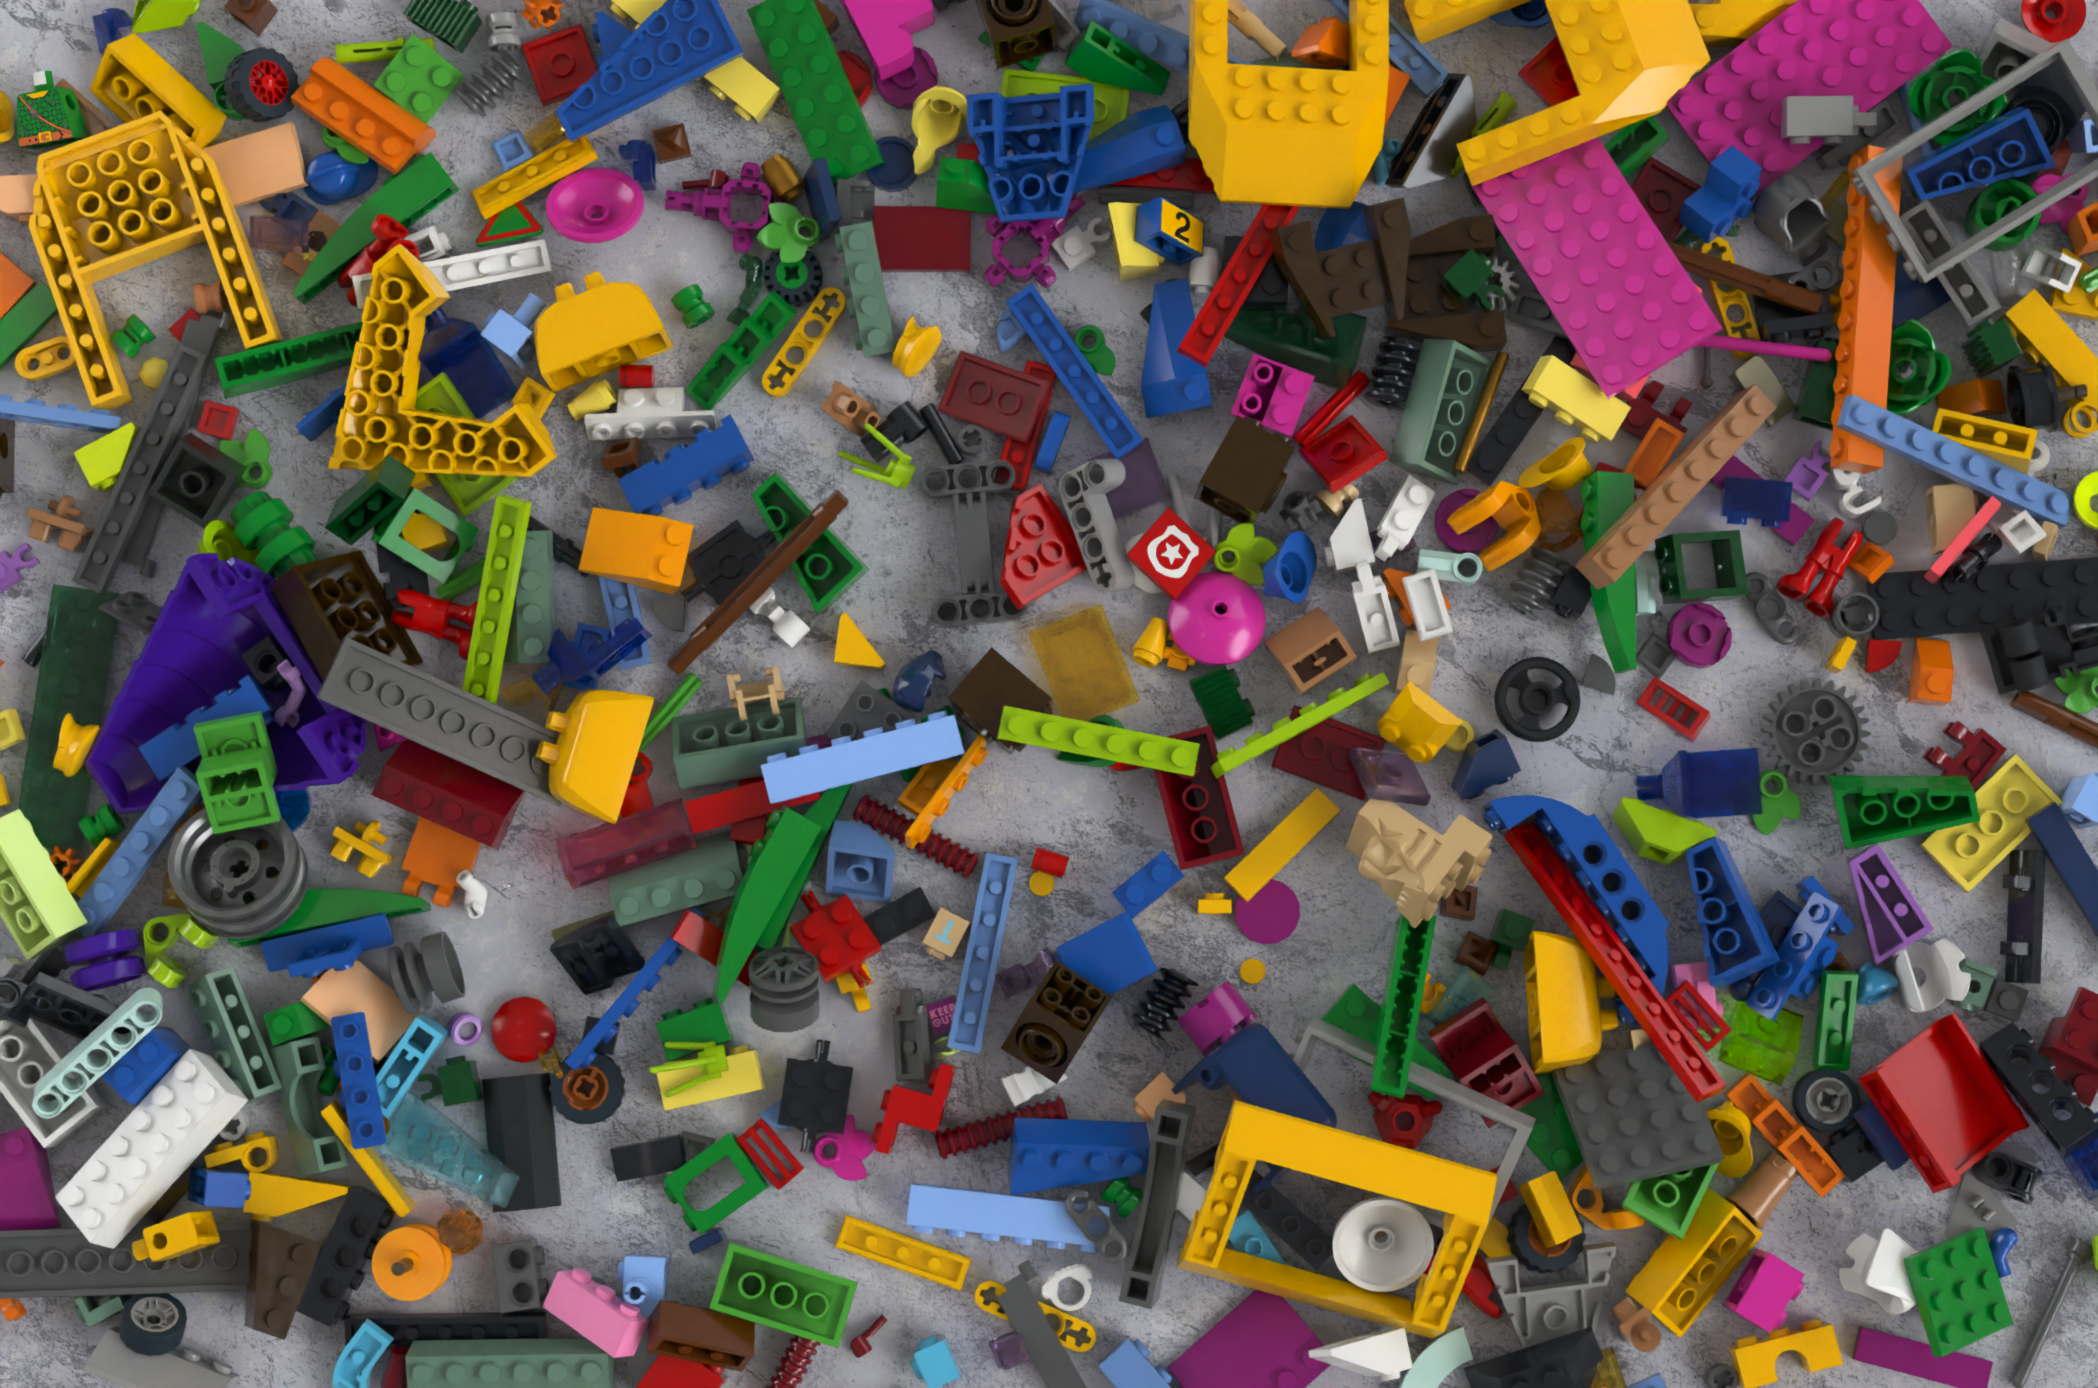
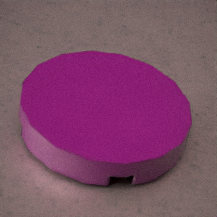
[874,46,938,109]
[1434,489,1499,554]
[1666,602,1732,668]
[1234,879,1300,944]

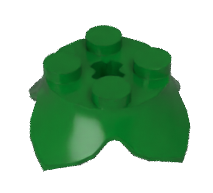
[1907,48,2008,146]
[1886,319,1952,416]

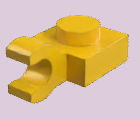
[835,962,873,1013]

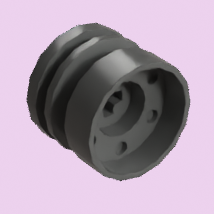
[387,931,466,1014]
[748,947,820,1032]

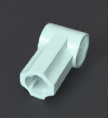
[1416,549,1483,586]
[1635,550,1658,616]

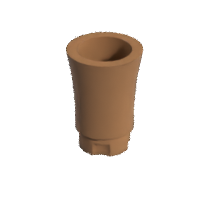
[1725,1153,1799,1229]

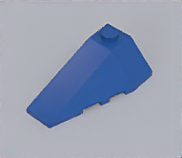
[1141,278,1213,418]

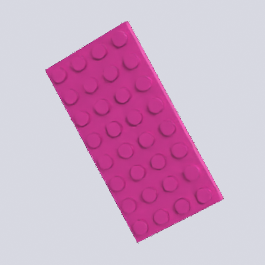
[1665,0,1953,196]
[1470,137,1722,400]

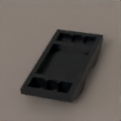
[1996,61,2098,186]

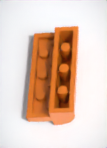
[291,57,436,175]

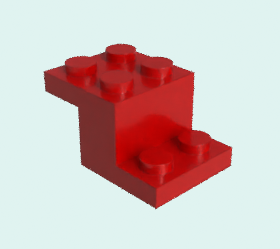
[871,1063,956,1154]

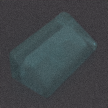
[1427,965,1493,1027]

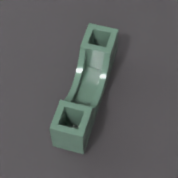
[270,1036,348,1178]

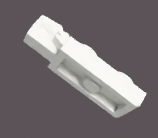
[1374,475,1436,562]
[1352,560,1400,654]

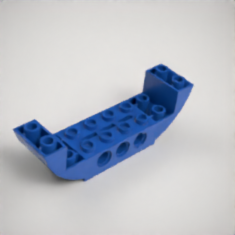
[1482,795,1670,1026]

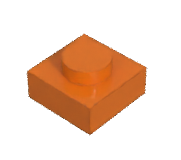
[1847,541,1895,584]

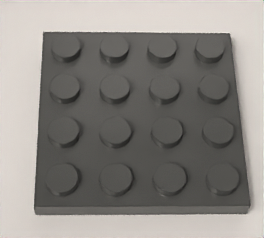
[1551,1043,1724,1190]

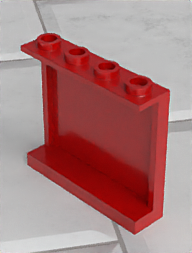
[1858,1012,2030,1193]

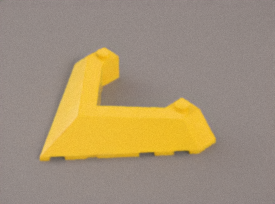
[327,244,557,477]

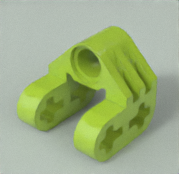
[143,913,220,988]

